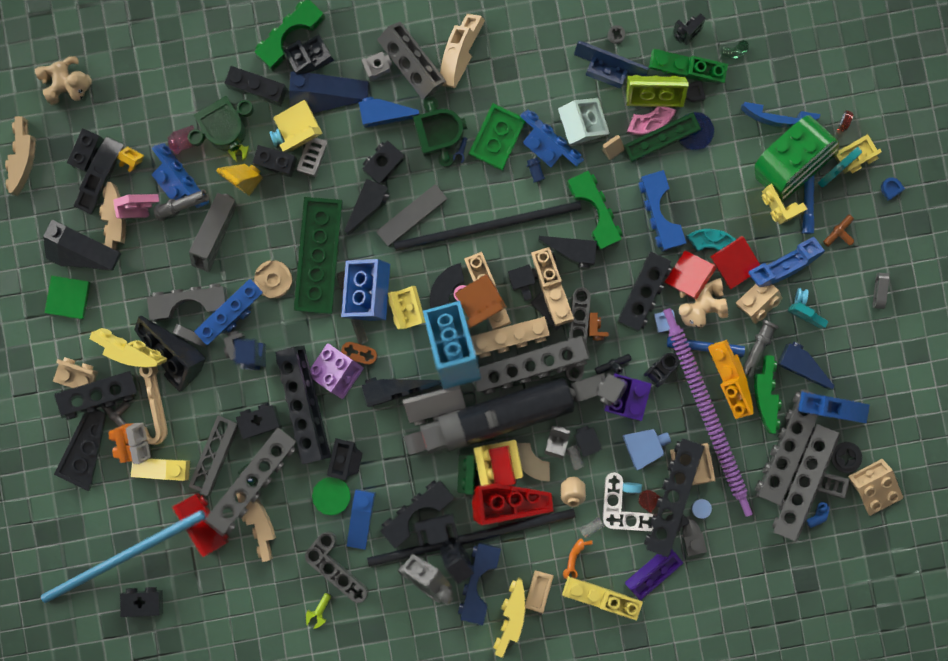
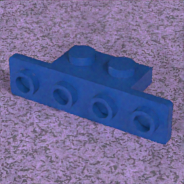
[520,110,584,167]
[151,143,209,208]
[195,279,263,345]

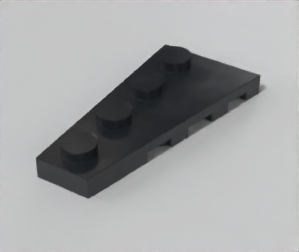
[54,408,107,491]

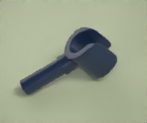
[453,137,468,163]

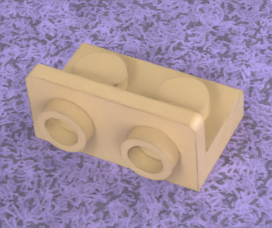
[53,357,98,388]

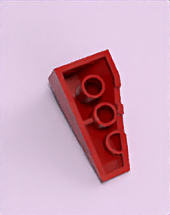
[472,483,554,525]

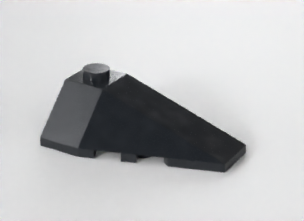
[43,220,122,271]
[134,316,206,392]
[362,377,442,407]

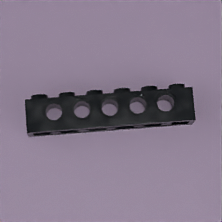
[275,345,331,464]
[644,438,705,557]

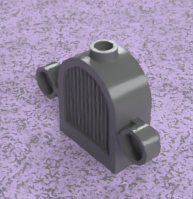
[397,554,453,606]

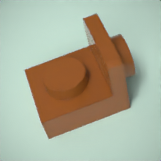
[588,313,609,341]

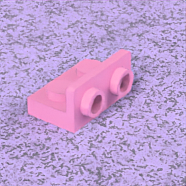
[113,194,159,219]

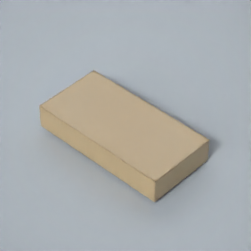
[525,570,553,613]

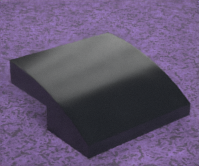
[284,34,334,75]

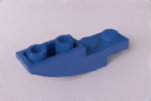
[798,392,870,423]

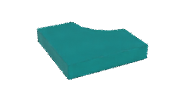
[787,302,828,329]

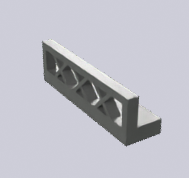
[188,415,239,496]

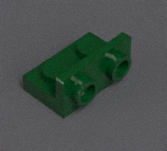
[457,454,478,494]

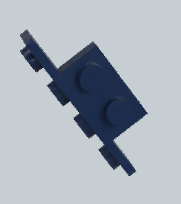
[574,41,649,89]

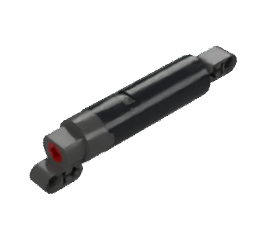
[403,373,606,455]

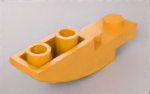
[708,340,753,419]

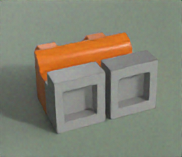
[108,423,151,464]

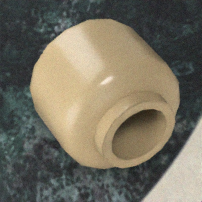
[561,477,586,507]

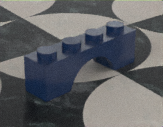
[234,340,266,370]
[458,542,501,625]

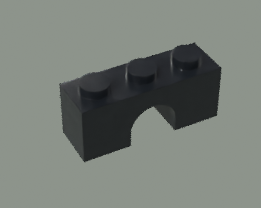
[224,66,287,107]

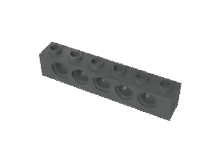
[475,336,591,395]
[755,389,818,505]
[772,424,841,542]
[204,428,296,536]

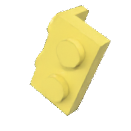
[835,134,882,174]
[388,286,425,330]

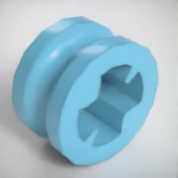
[269,129,284,148]
[794,288,808,305]

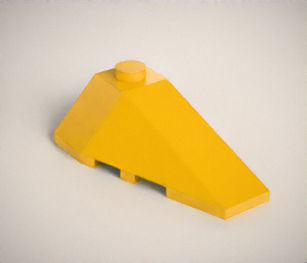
[216,164,262,196]

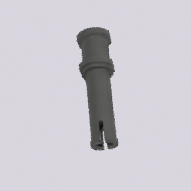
[153,189,209,221]
[743,320,779,378]

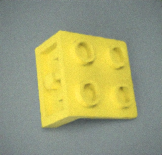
[274,100,323,152]
[762,184,807,225]
[474,440,523,486]

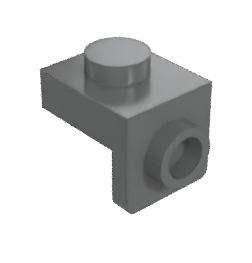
[223,331,245,361]
[544,426,571,459]

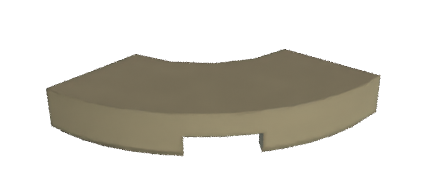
[517,443,550,481]

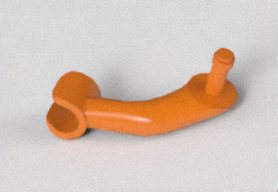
[563,538,593,579]

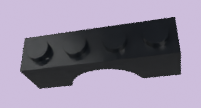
[380,480,455,549]

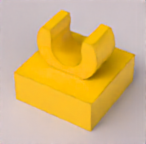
[117,147,144,172]

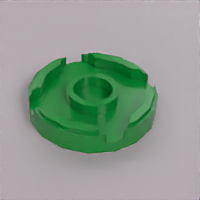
[312,477,351,515]

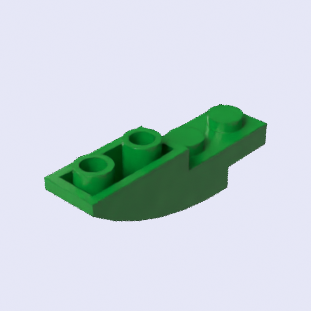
[649,49,728,83]
[754,355,781,434]

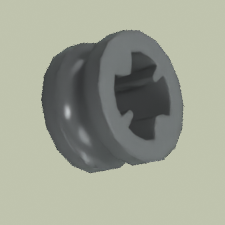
[608,25,625,44]

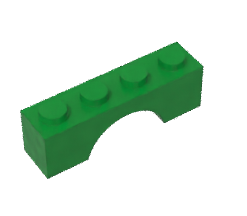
[254,0,326,71]
[567,171,623,251]

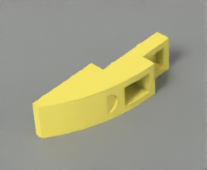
[89,328,167,367]
[562,576,643,620]
[493,577,525,657]

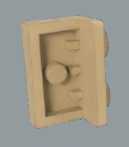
[736,284,782,324]

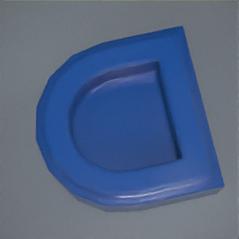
[881,177,905,201]

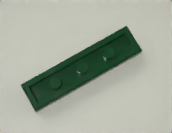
[624,112,701,163]

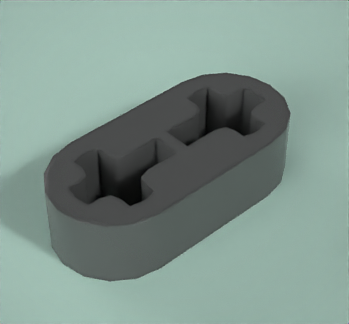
[873,272,889,309]
[173,324,206,347]

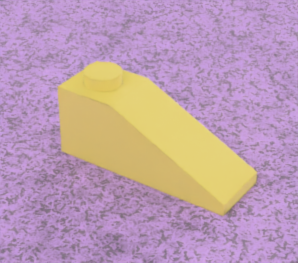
[131,458,190,481]

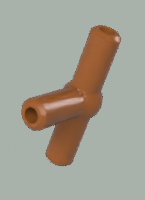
[823,215,855,246]

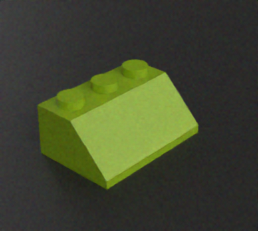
[626,75,688,107]

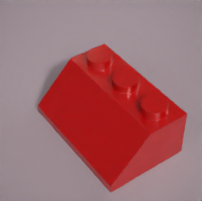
[172,493,229,557]

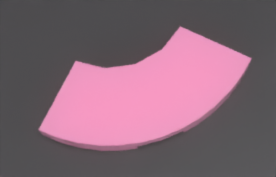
[627,107,676,135]

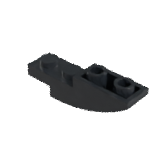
[74,137,124,214]

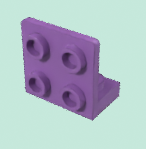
[310,344,364,399]

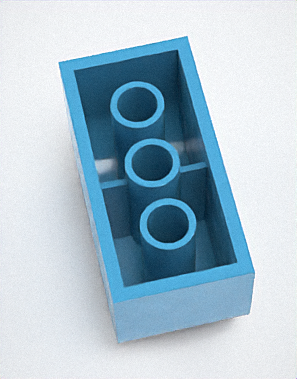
[423,301,482,390]

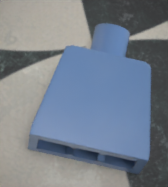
[622,429,671,470]

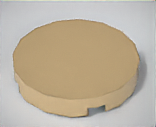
[254,261,292,299]

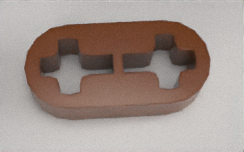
[341,342,377,365]

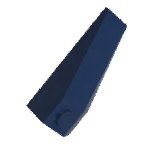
[289,72,369,114]

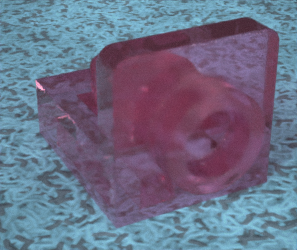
[168,125,194,155]

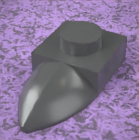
[682,516,707,556]

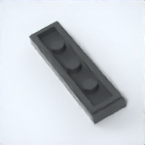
[376,184,447,247]

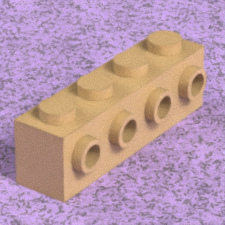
[470,317,550,358]

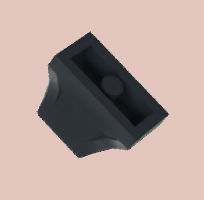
[327,438,363,480]

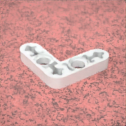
[603,472,654,531]

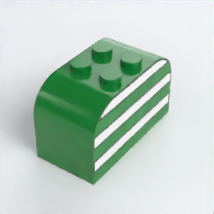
[754,115,839,203]

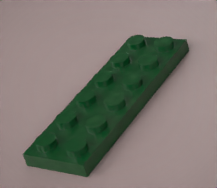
[294,197,343,314]

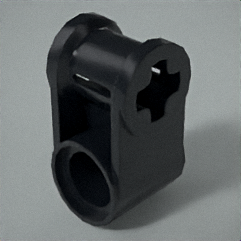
[643,353,679,388]

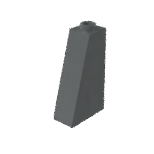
[189,193,236,272]

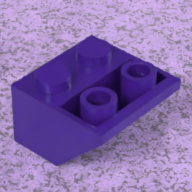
[604,374,652,421]

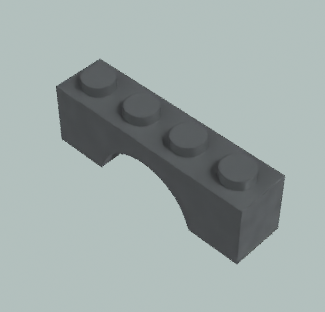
[147,284,228,321]

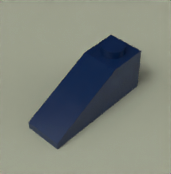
[777,342,834,390]

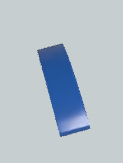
[741,102,820,128]
[748,237,825,287]

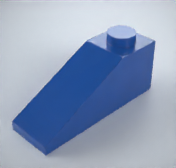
[359,97,419,128]
[347,489,376,550]

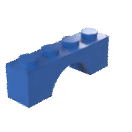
[638,170,686,252]

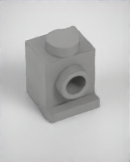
[362,51,392,81]

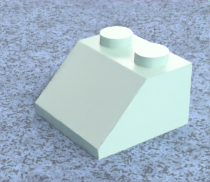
[558,98,610,144]

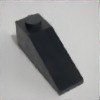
[344,179,390,235]
[538,236,597,268]

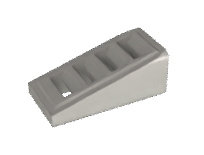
[297,138,328,177]

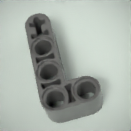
[305,531,368,603]

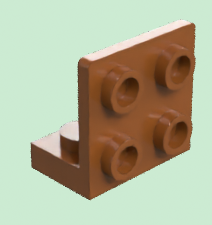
[455,274,507,328]

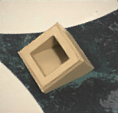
[602,135,624,160]

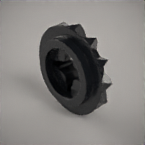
[832,442,862,473]

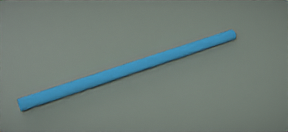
[41,510,206,603]

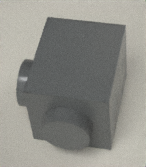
[597,374,627,406]

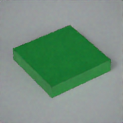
[44,275,90,320]

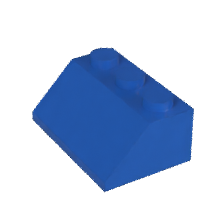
[341,259,390,321]

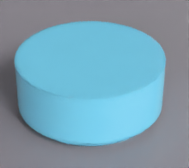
[622,482,642,493]

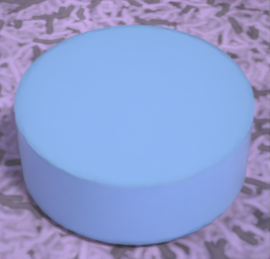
[691,499,712,519]

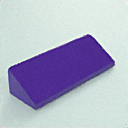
[625,549,683,601]

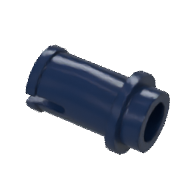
[526,157,545,183]

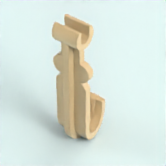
[139,366,168,445]

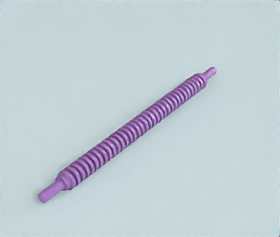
[663,308,753,517]

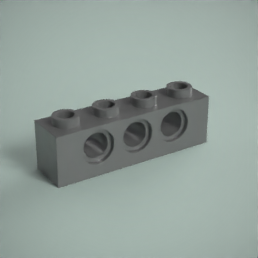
[377,22,446,99]

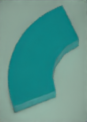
[817,147,862,187]
[686,229,736,252]

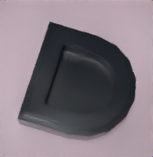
[686,81,706,102]

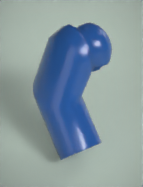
[806,502,829,528]

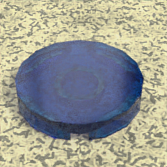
[679,112,715,150]

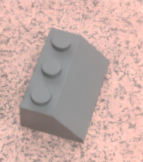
[403,386,466,426]

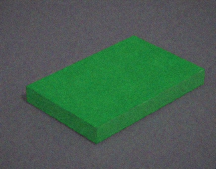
[468,103,526,171]

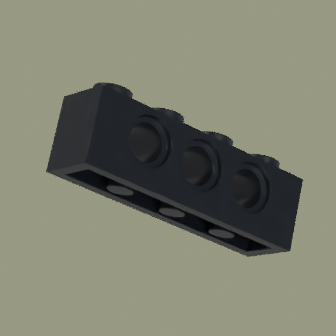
[617,251,672,332]
[54,371,137,420]

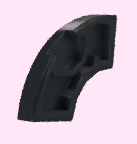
[430,263,464,308]

